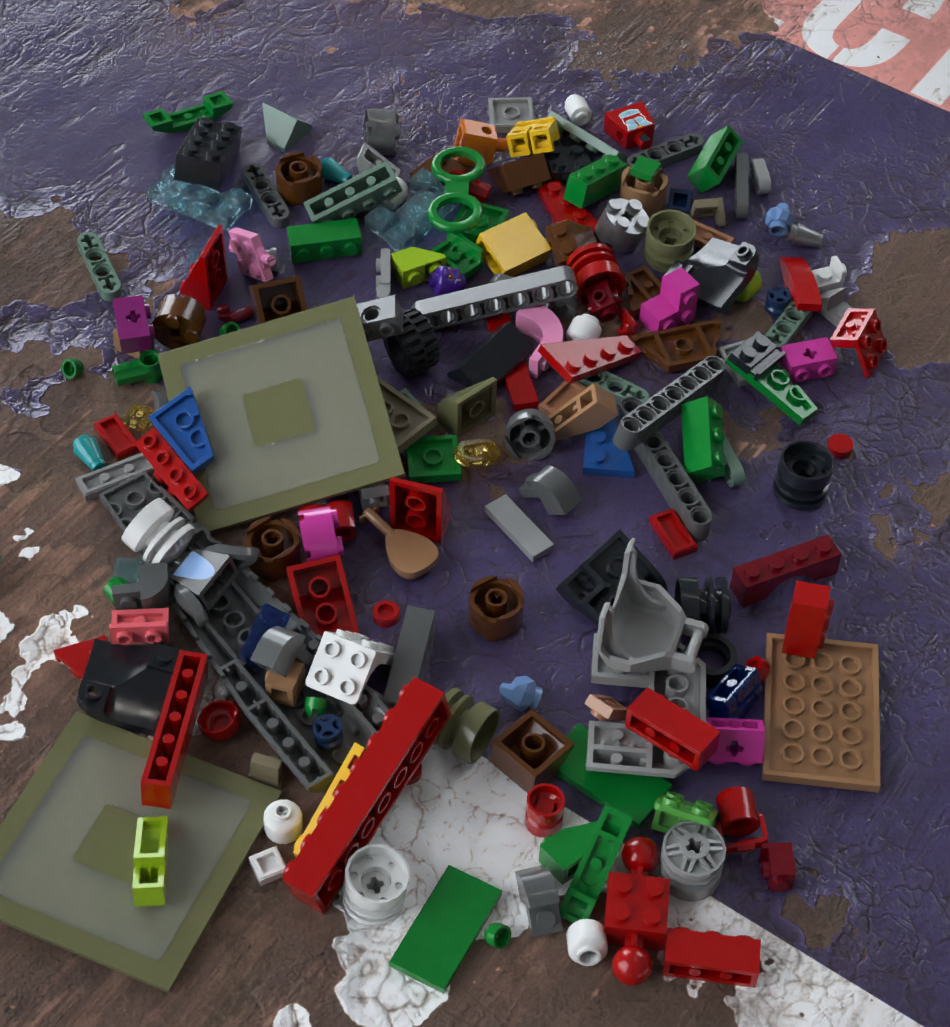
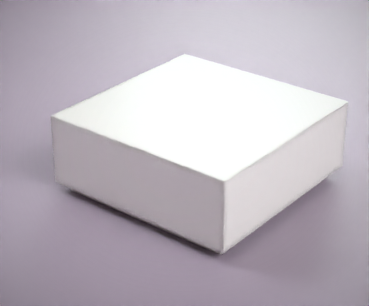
[249,846,286,886]

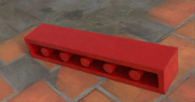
[140,650,208,809]

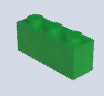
[687,125,743,193]
[563,154,628,209]
[287,218,362,264]
[681,396,726,483]

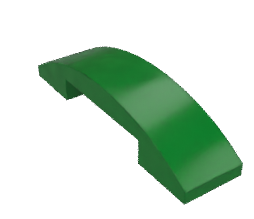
[142,91,233,133]
[559,804,634,923]

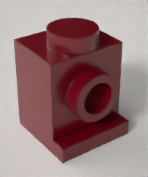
[758,843,796,892]

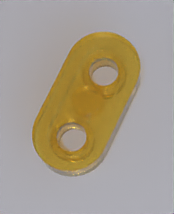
[453,438,500,468]

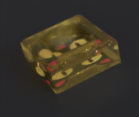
[122,402,155,433]

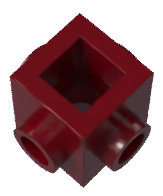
[585,279,623,323]

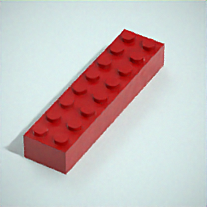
[282,676,452,915]

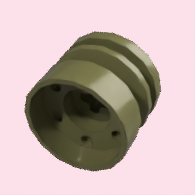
[644,209,697,273]
[433,687,500,764]

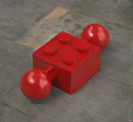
[603,836,670,986]

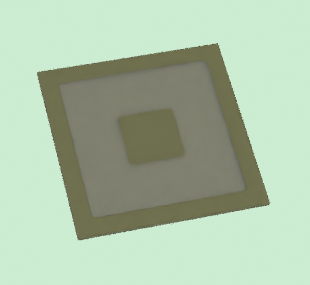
[158,296,405,533]
[0,711,283,993]

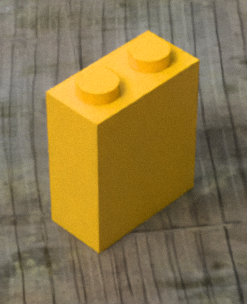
[475,212,552,277]

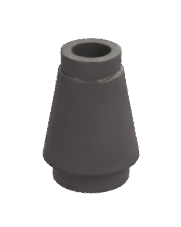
[787,223,823,248]

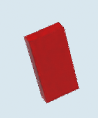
[93,413,140,461]
[649,508,698,560]

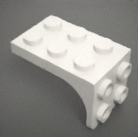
[306,629,395,704]

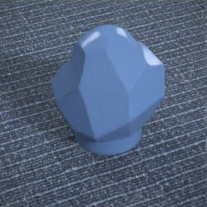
[765,203,794,237]
[499,676,543,712]

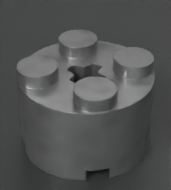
[363,108,400,156]
[595,198,649,253]

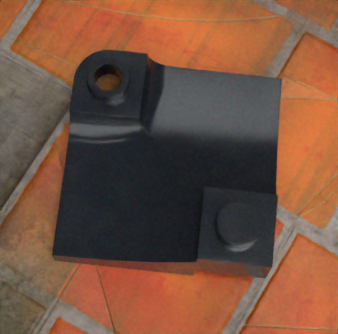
[665,237,759,314]
[556,529,668,627]
[76,639,181,737]

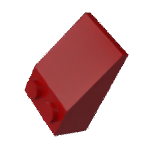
[180,225,228,311]
[389,477,450,544]
[286,554,360,637]

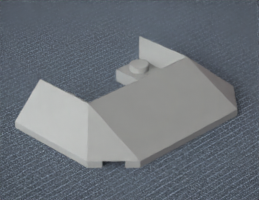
[585,633,706,778]

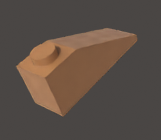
[548,383,618,441]

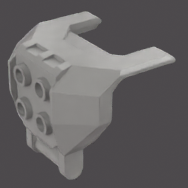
[596,538,709,674]

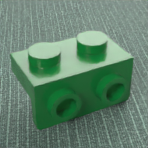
[430,232,484,280]

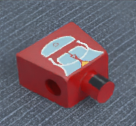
[604,101,655,150]

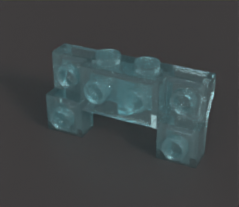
[147,165,253,231]
[365,168,459,252]

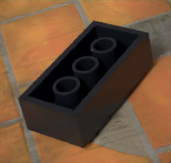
[174,117,242,189]

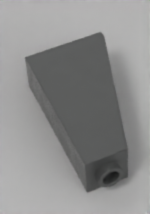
[383,605,438,709]

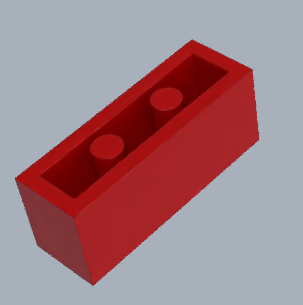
[781,581,834,659]
[625,687,721,772]
[662,927,761,988]

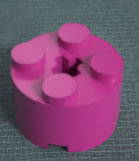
[298,506,344,562]

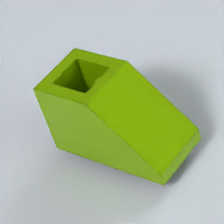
[391,247,446,289]

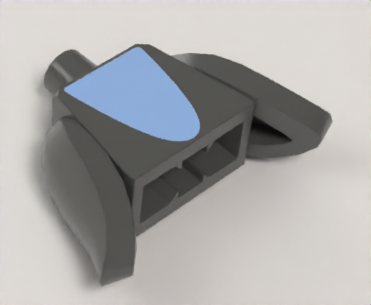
[169,544,260,628]

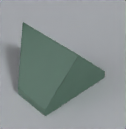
[262,102,313,153]

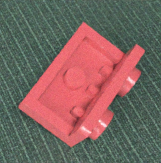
[109,608,169,645]

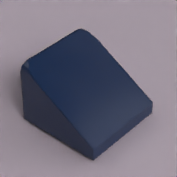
[667,188,693,214]

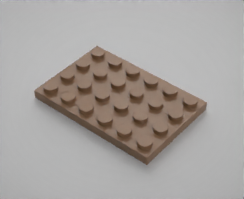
[762,633,881,793]

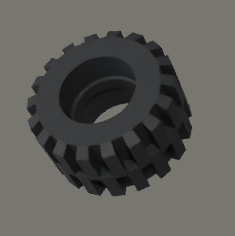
[383,308,440,377]

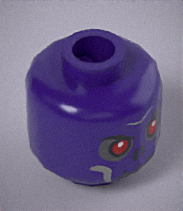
[429,266,466,296]

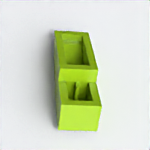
[132,816,168,907]

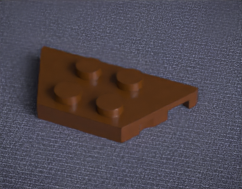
[631,318,721,373]

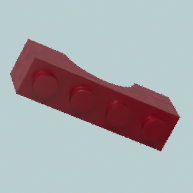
[730,535,842,607]

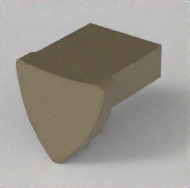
[691,197,726,227]
[248,752,283,789]

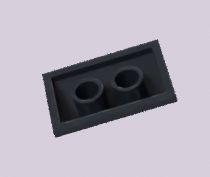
[447,321,534,388]

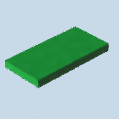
[556,723,672,830]
[389,865,502,994]

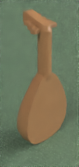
[359,506,439,580]

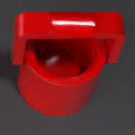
[715,786,769,854]

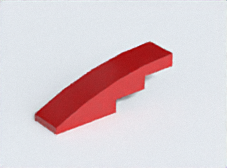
[779,257,823,312]

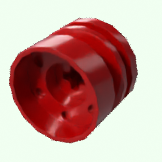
[566,243,626,307]

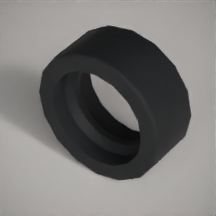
[686,633,738,688]

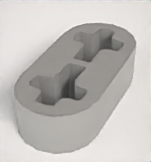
[750,158,771,195]

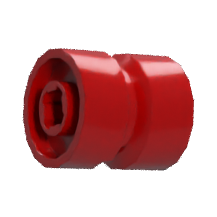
[525,783,565,838]

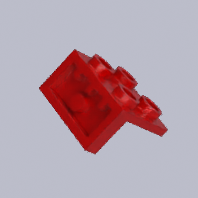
[830,308,887,378]

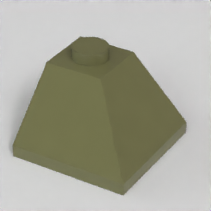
[437,377,497,438]

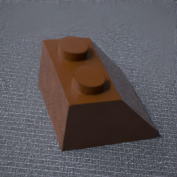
[487,152,551,196]
[545,220,597,267]
[248,275,307,324]
[489,709,575,794]

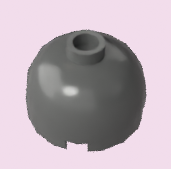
[504,409,556,461]

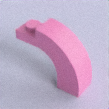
[515,304,563,379]

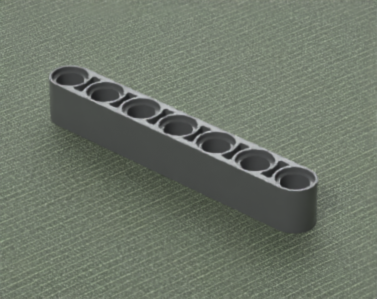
[411,266,578,330]
[613,356,726,451]
[618,397,713,541]

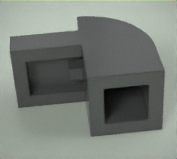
[519,465,582,515]
[356,482,390,510]
[112,562,172,610]
[250,626,314,678]
[515,865,563,937]

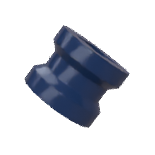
[765,286,791,317]
[313,714,343,751]

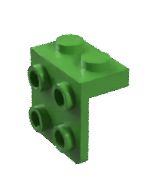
[651,791,719,833]

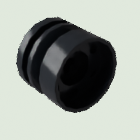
[772,441,835,510]
[674,577,731,634]

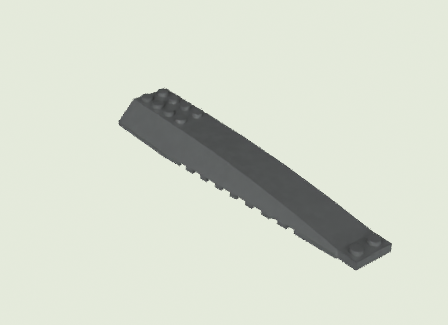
[99,471,389,793]

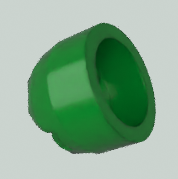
[219,322,241,336]
[62,358,84,379]
[305,697,329,718]
[484,922,512,949]

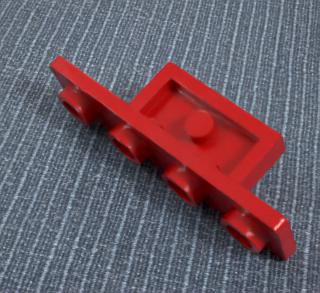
[135,428,209,512]

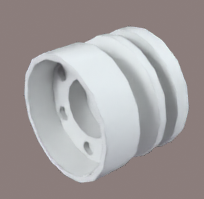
[122,498,195,564]
[342,844,410,926]

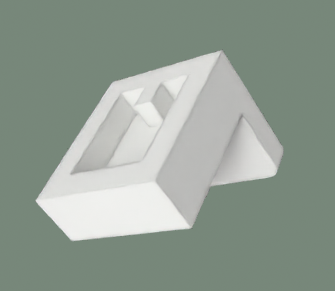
[812,256,847,293]

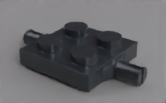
[544,139,592,181]

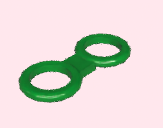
[427,146,486,233]

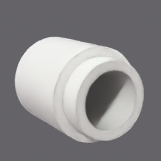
[565,94,592,126]

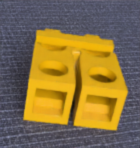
[506,116,560,158]

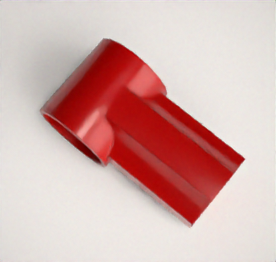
[449,170,492,203]

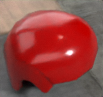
[197,700,241,742]

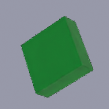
[630,155,661,182]

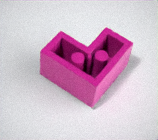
[639,267,700,332]

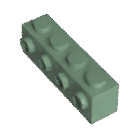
[303,160,402,223]

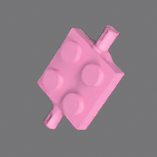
[228,227,276,282]

